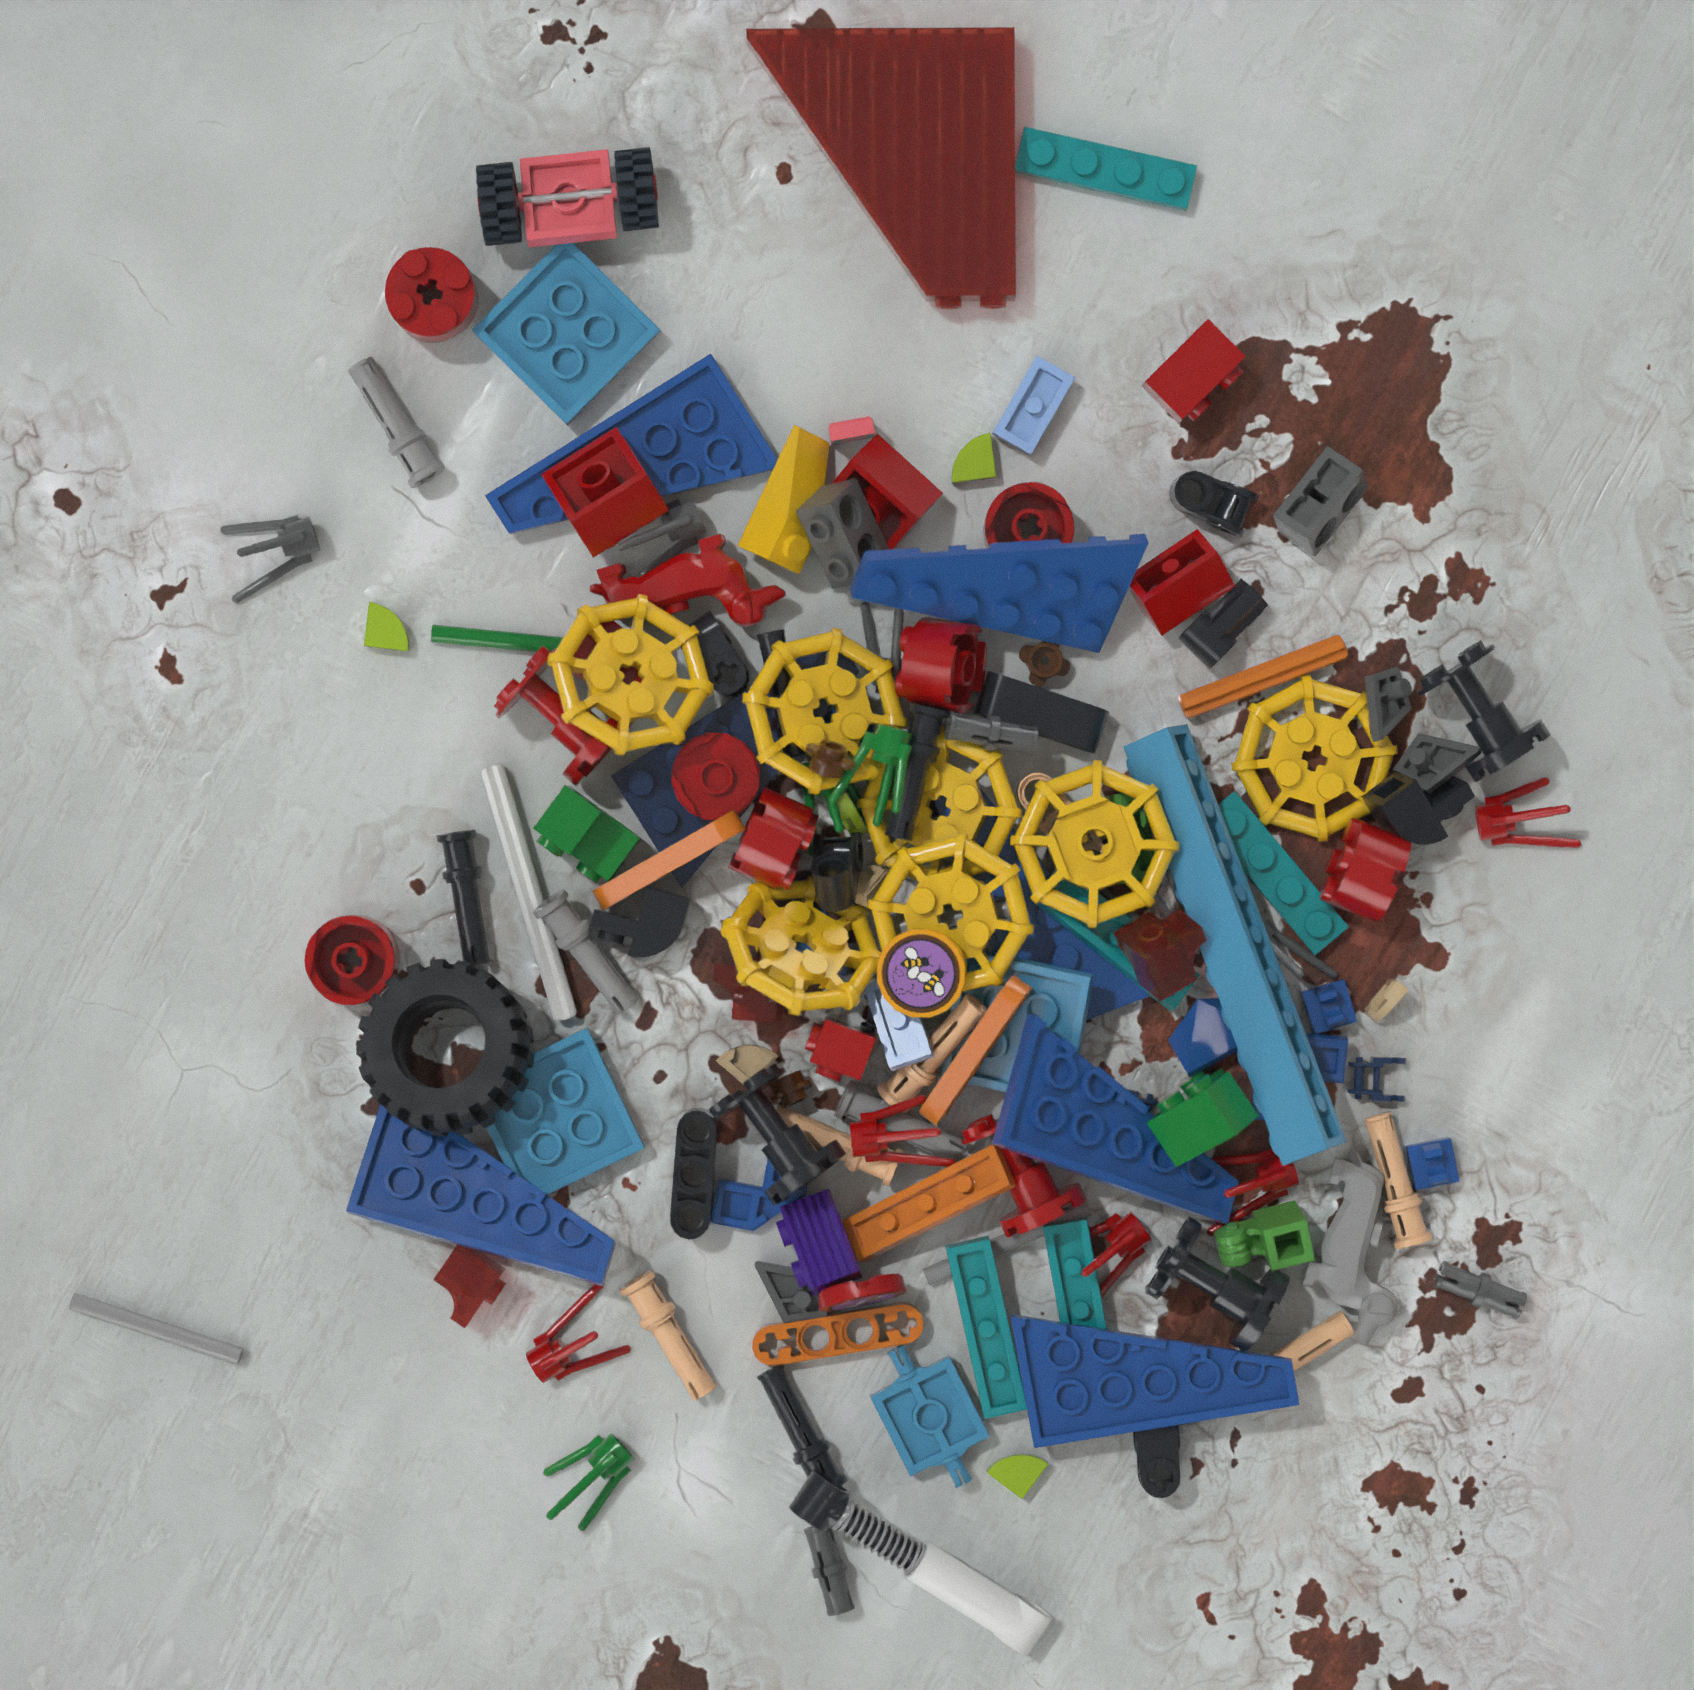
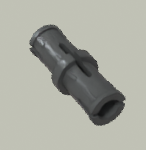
[944,711,1038,755]
[1433,1261,1527,1320]
[804,1526,855,1616]

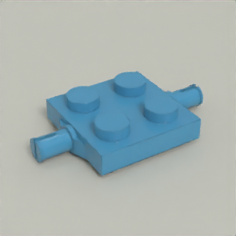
[870,1345,990,1488]

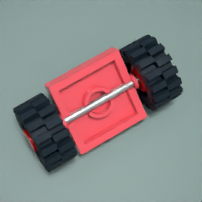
[476,147,659,248]

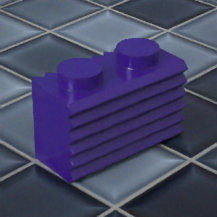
[776,1189,863,1296]

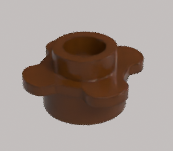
[1019,641,1070,686]
[805,740,856,778]
[769,1070,813,1108]

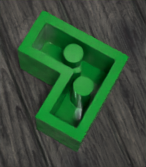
[533,785,641,883]
[1146,1068,1259,1167]

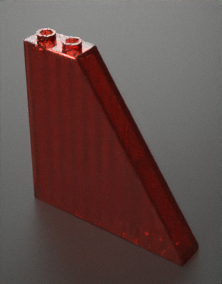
[746,27,1016,309]

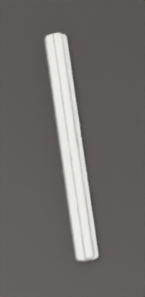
[481,764,577,1021]

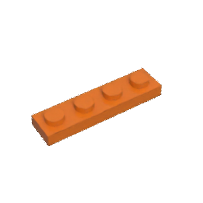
[842,1144,1016,1263]

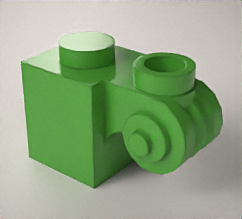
[1214,1200,1315,1271]

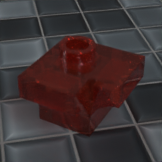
[1113,909,1207,1001]
[713,957,780,1023]
[433,1245,506,1328]

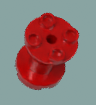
[494,646,634,786]
[960,1114,1087,1238]

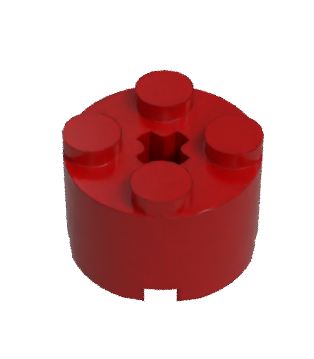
[385,247,479,343]
[983,482,1074,548]
[895,617,987,713]
[728,787,819,890]
[1319,817,1411,922]
[304,915,400,1005]

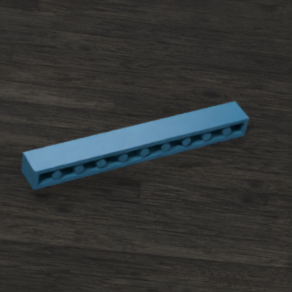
[1123,724,1347,1166]

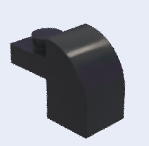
[1361,771,1475,845]
[590,887,692,957]

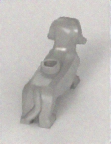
[1303,1149,1397,1346]

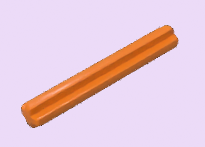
[1178,635,1348,719]

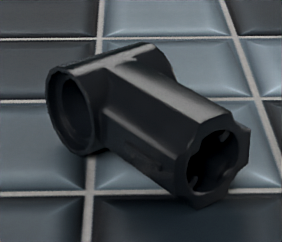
[1178,578,1268,669]

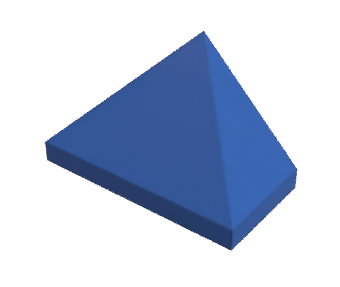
[1168,998,1238,1077]

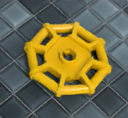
[547,594,714,756]
[742,627,908,795]
[1231,675,1398,842]
[857,724,1022,882]
[1010,760,1180,928]
[867,832,1035,992]
[721,876,882,1016]

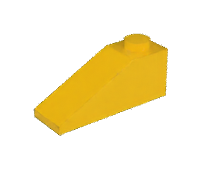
[737,425,830,575]

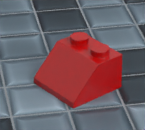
[541,427,669,558]
[831,433,943,550]

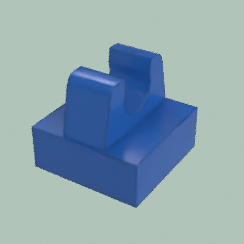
[1300,979,1357,1034]
[1405,1137,1460,1190]

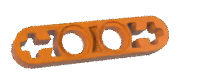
[592,810,746,910]
[919,975,1032,1126]
[752,1302,923,1366]

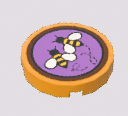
[877,928,967,1018]

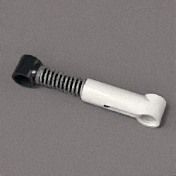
[789,1469,1053,1656]

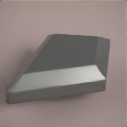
[1365,666,1412,742]
[1393,733,1482,794]
[754,1261,828,1323]

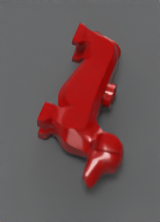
[590,534,786,627]

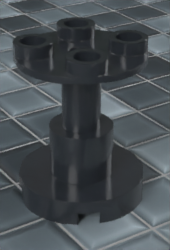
[1417,640,1551,782]
[709,1063,847,1207]
[1145,1216,1290,1351]

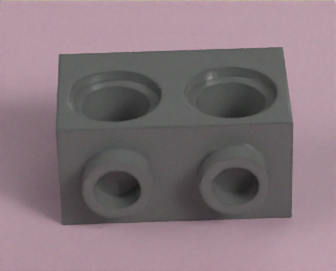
[1273,446,1369,557]
[796,478,890,589]

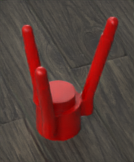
[1475,777,1581,848]
[849,1095,956,1167]
[1206,1149,1299,1236]
[1082,1212,1152,1298]
[526,1284,631,1383]

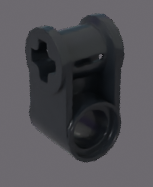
[1169,471,1259,538]
[688,610,749,697]
[811,832,864,912]
[1133,1425,1180,1498]

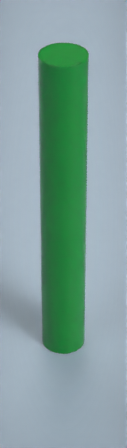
[431,625,564,652]

